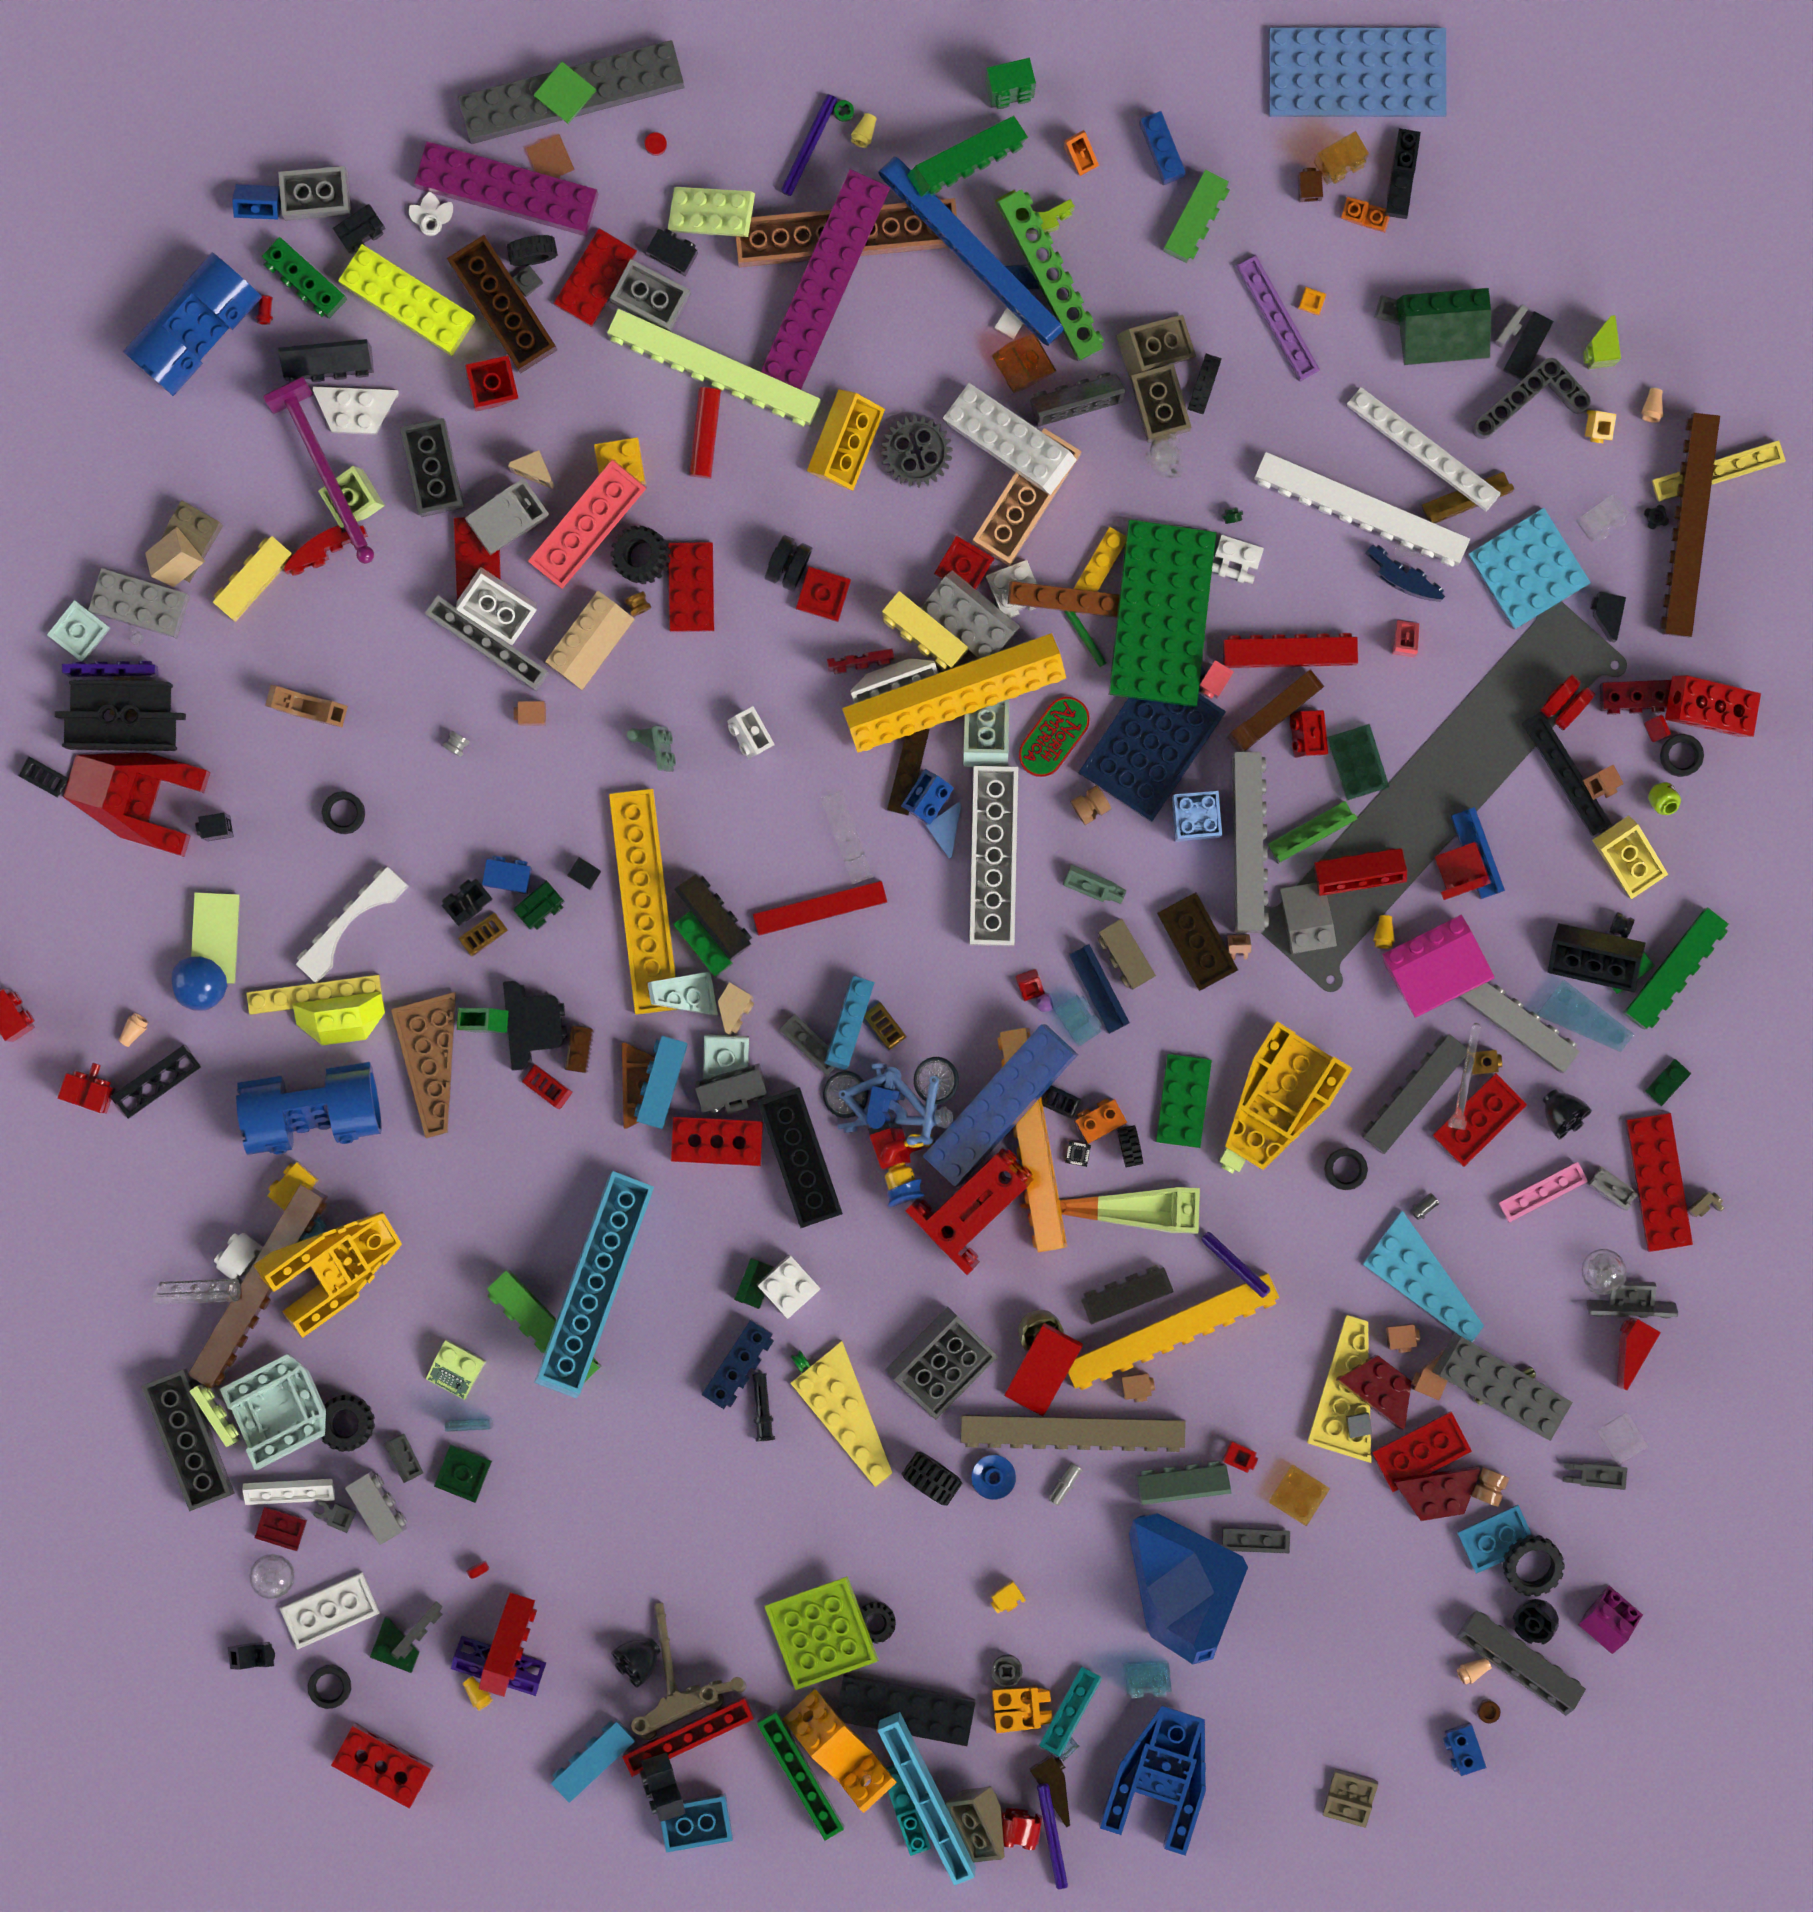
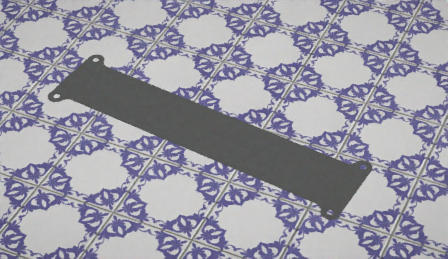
[1261,601,1627,992]

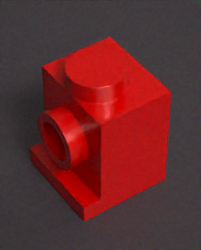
[1222,1441,1258,1473]

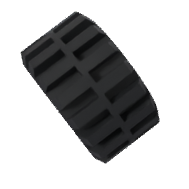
[610,525,671,584]
[322,1394,375,1452]
[901,1451,963,1506]

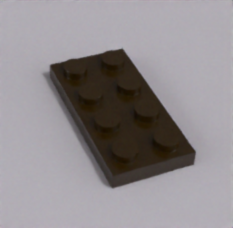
[1157,892,1238,991]

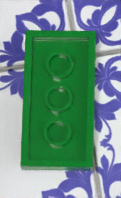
[1156,1054,1212,1148]

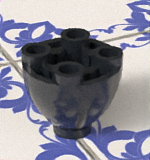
[1543,1089,1592,1140]
[611,1638,661,1688]

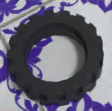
[1187,353,1222,414]
[1502,1535,1565,1597]

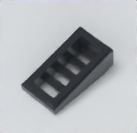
[18,757,69,798]
[1042,1085,1081,1119]

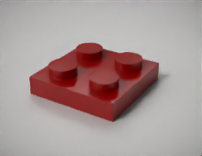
[934,536,995,590]
[796,567,851,622]

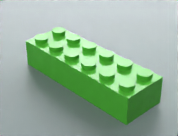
[487,1270,601,1383]

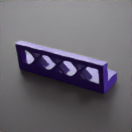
[451,1636,546,1696]

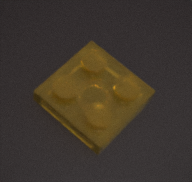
[1268,1464,1330,1526]

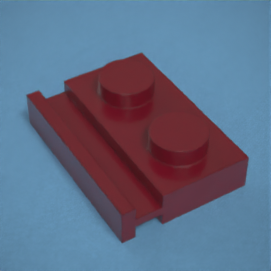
[254,1507,307,1551]

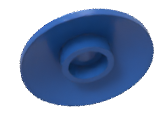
[971,1455,1016,1500]

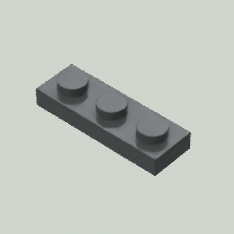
[779,1013,835,1076]
[1222,1528,1290,1554]
[391,1601,443,1660]

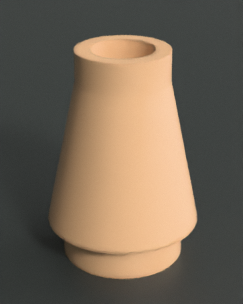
[1641,388,1663,423]
[118,1013,149,1047]
[1457,1658,1492,1685]

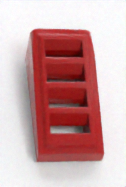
[522,1064,573,1109]

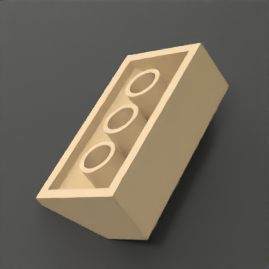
[545,591,635,690]

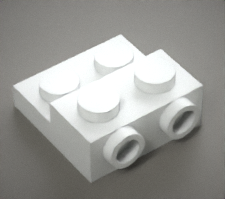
[986,560,1037,618]

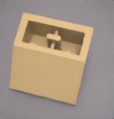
[718,982,755,1035]

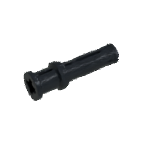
[752,1373,775,1442]

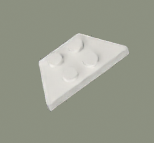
[313,387,399,435]

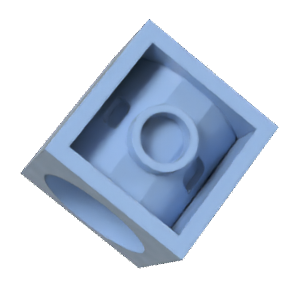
[1171,791,1222,842]

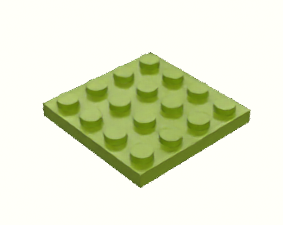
[764,1576,879,1690]

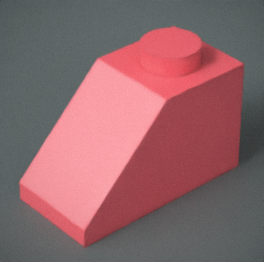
[1199,660,1234,699]

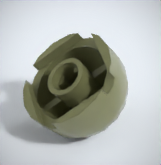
[1018,1309,1064,1352]

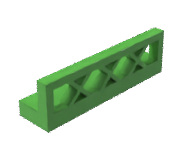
[1267,801,1358,864]

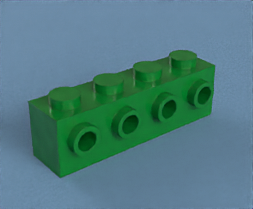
[262,237,347,319]

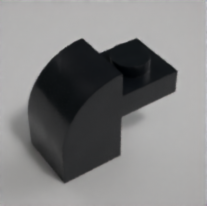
[228,1642,275,1670]

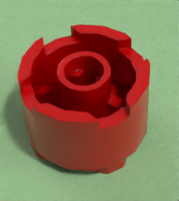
[1001,1808,1042,1850]

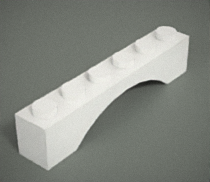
[296,867,409,983]

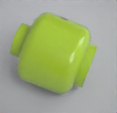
[1648,782,1681,815]

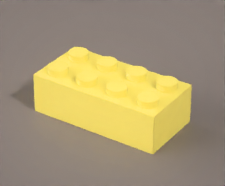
[882,591,968,671]

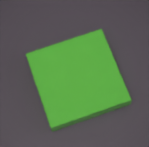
[534,61,596,124]

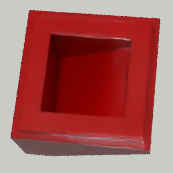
[1644,714,1671,742]
[1015,969,1045,1002]

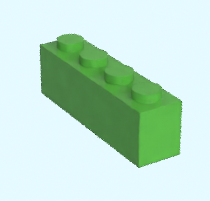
[1163,169,1230,263]

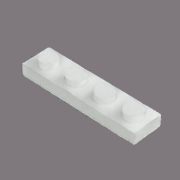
[243,1479,335,1505]

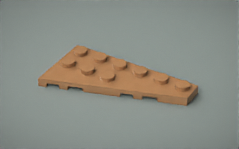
[391,992,456,1138]

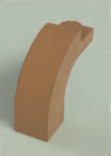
[265,685,348,727]

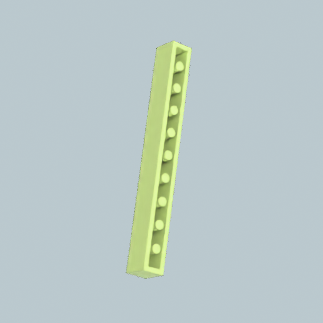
[607,309,821,427]

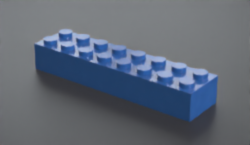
[923,1024,1079,1187]

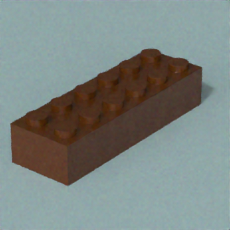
[447,235,557,374]

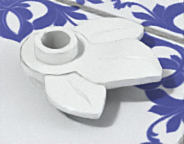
[409,192,453,236]

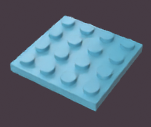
[1468,508,1591,630]

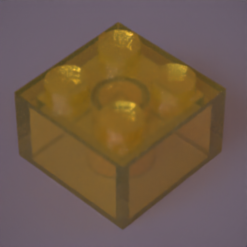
[1314,131,1369,185]

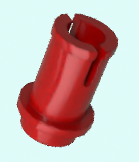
[255,295,273,325]

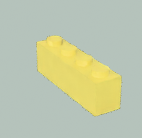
[213,536,293,622]

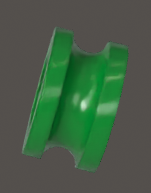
[834,100,854,122]
[791,1350,810,1372]

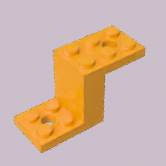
[783,1689,897,1813]

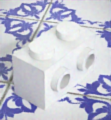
[727,706,775,760]

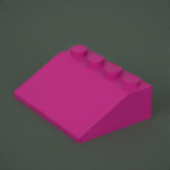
[1382,914,1495,1018]

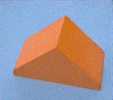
[1063,130,1099,176]

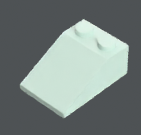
[963,699,1009,767]

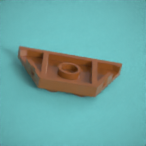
[622,1043,655,1129]

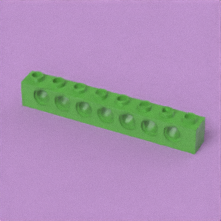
[996,189,1104,361]

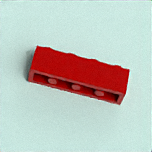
[1314,848,1407,896]

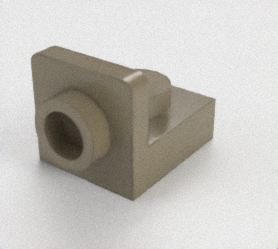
[1687,1192,1725,1217]

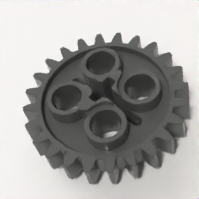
[881,415,953,488]

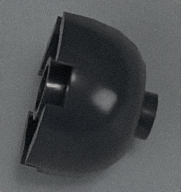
[1513,1599,1559,1645]

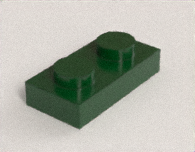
[1644,1059,1692,1106]

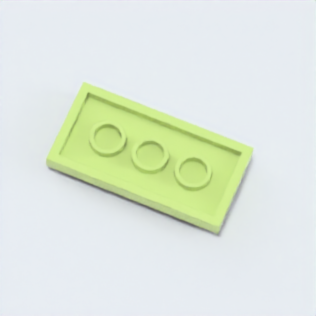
[668,187,755,237]

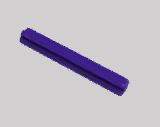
[1202,1232,1270,1298]

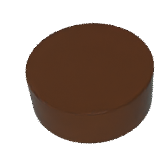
[1477,1700,1501,1724]

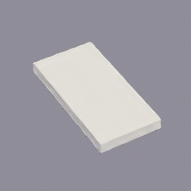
[280,1572,380,1650]

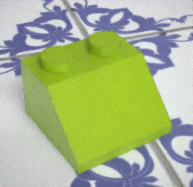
[1583,315,1621,369]

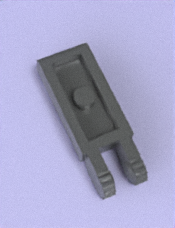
[1563,1463,1628,1490]

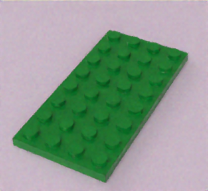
[1108,520,1216,707]

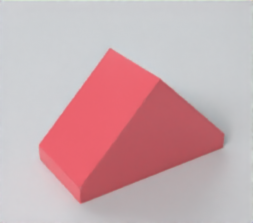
[1392,620,1419,658]

